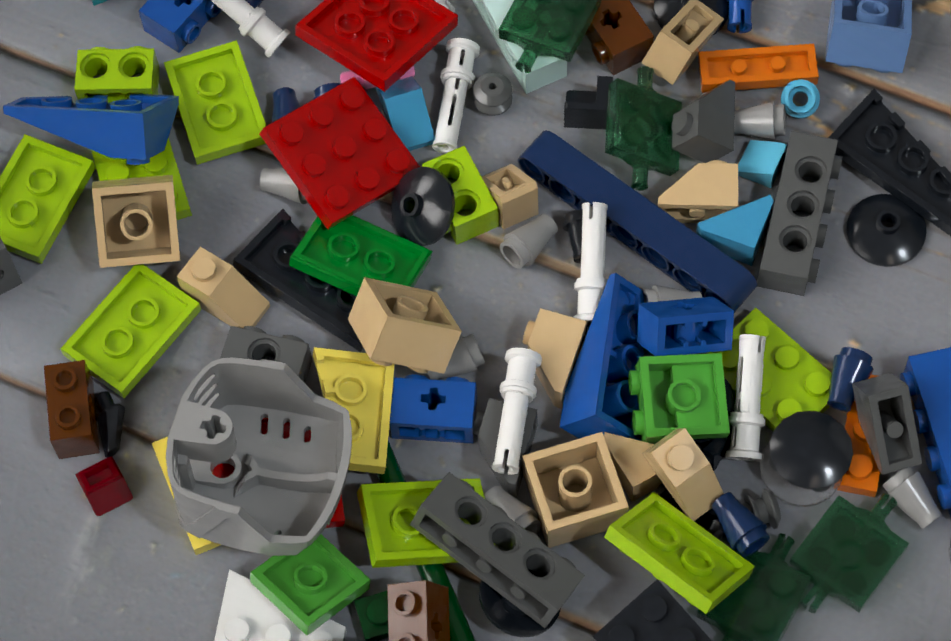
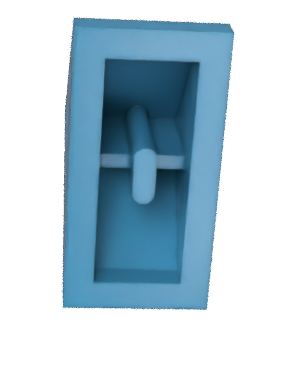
[376,76,435,151]
[696,195,774,266]

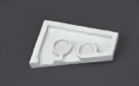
[214,569,347,641]

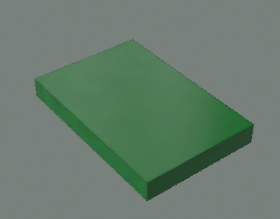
[289,215,432,296]

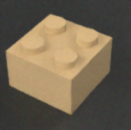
[92,175,180,268]
[348,277,462,374]
[522,432,629,548]

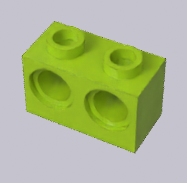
[74,46,160,103]
[422,145,499,245]

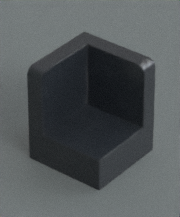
[564,76,613,130]

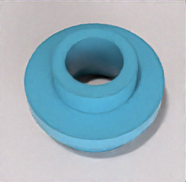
[781,79,820,119]

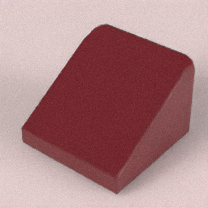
[75,456,133,516]

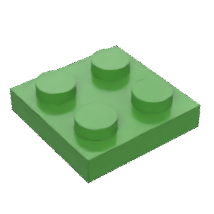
[250,534,371,636]

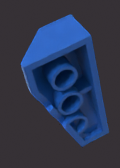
[3,94,179,165]
[560,273,644,441]

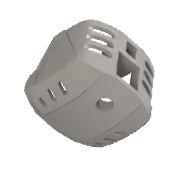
[166,357,352,556]

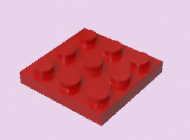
[295,0,458,92]
[259,76,420,229]

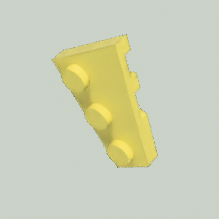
[313,347,395,474]

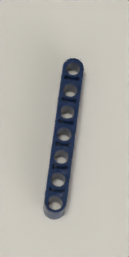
[518,130,758,313]

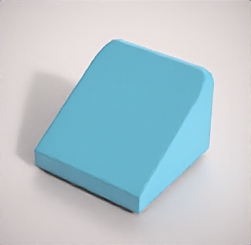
[738,140,788,188]

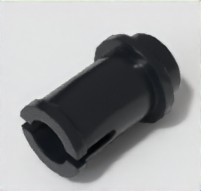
[562,209,583,263]

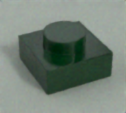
[354,591,389,641]

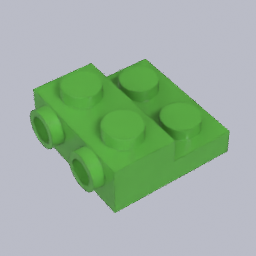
[628,353,730,444]

